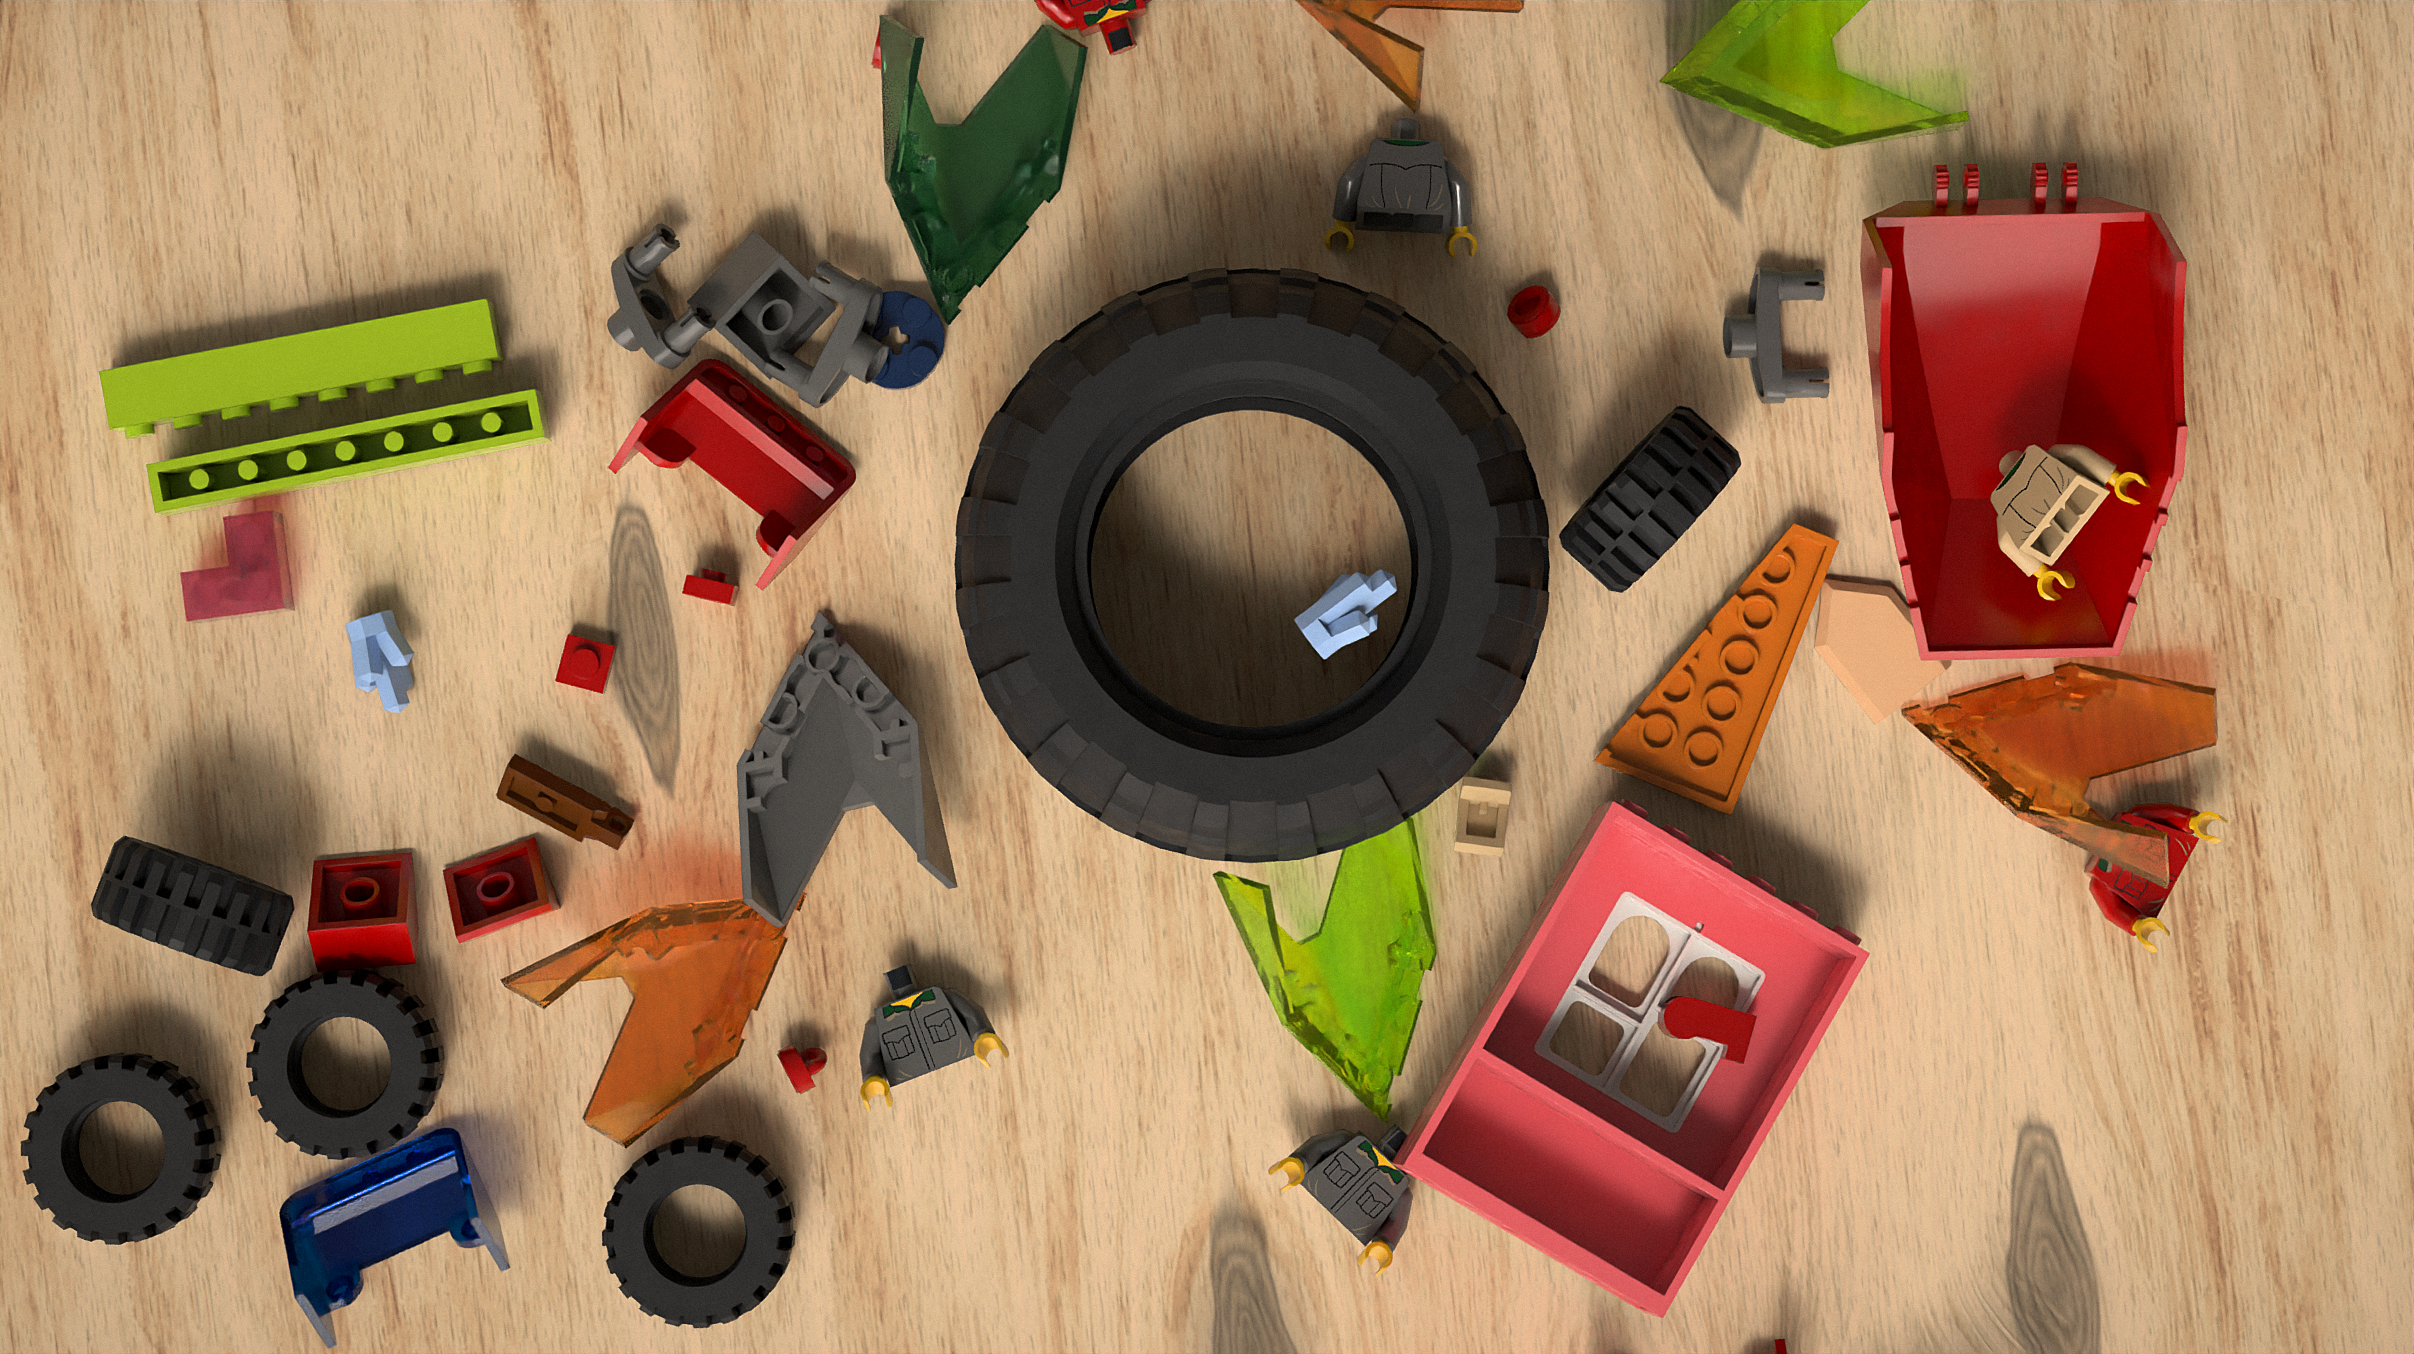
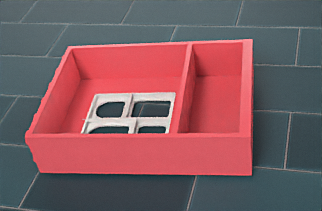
[1392,799,1870,1318]

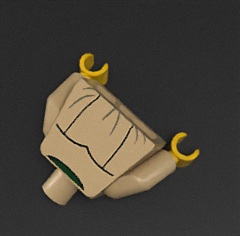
[1990,444,2150,600]

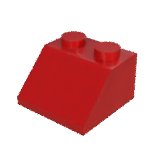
[307,852,419,972]

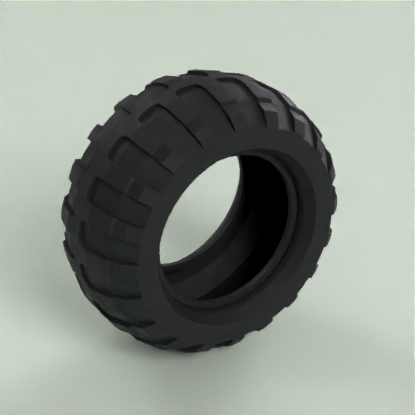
[954,267,1550,863]

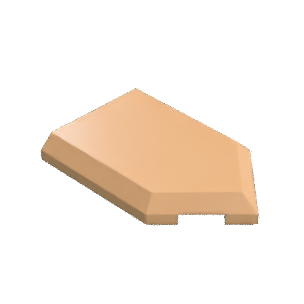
[1814,579,1952,725]

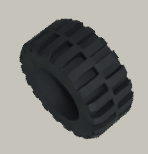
[1559,406,1742,593]
[91,836,295,976]
[246,969,444,1160]
[21,1053,222,1245]
[602,1135,796,1328]

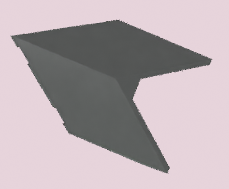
[736,611,958,928]

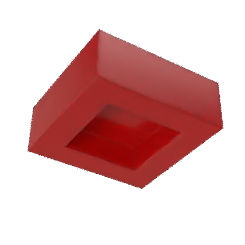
[682,568,739,607]
[555,634,617,694]

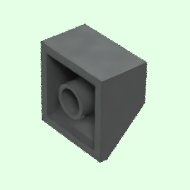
[687,230,837,379]

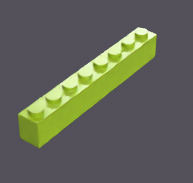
[99,298,504,439]
[146,389,552,516]

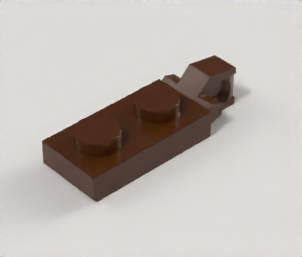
[496,754,634,851]

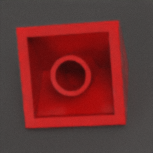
[442,837,561,943]

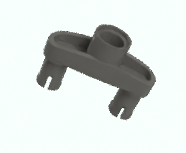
[607,223,716,369]
[764,260,889,409]
[1723,267,1830,404]

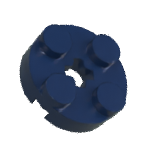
[872,291,945,390]

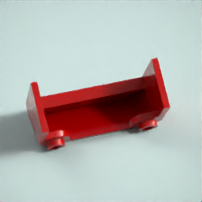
[608,359,856,591]

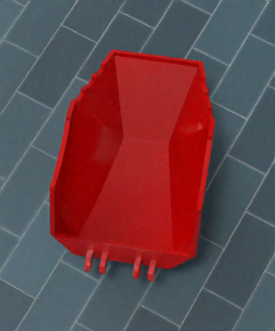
[1860,162,2188,661]

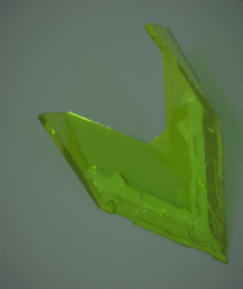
[1658,0,1970,150]
[1212,817,1437,1123]

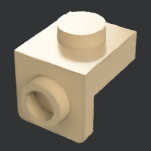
[1453,775,1512,857]

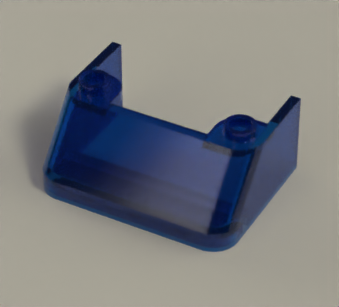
[279,1128,510,1349]

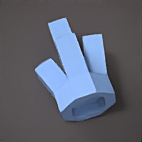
[1294,569,1397,660]
[344,610,414,713]

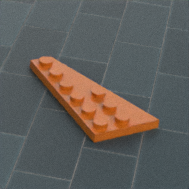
[1593,523,1839,816]

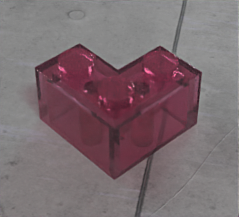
[180,510,295,624]

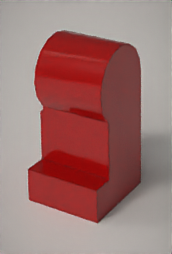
[1657,996,1757,1064]

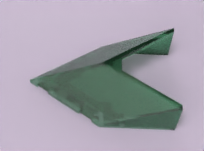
[879,15,1088,325]

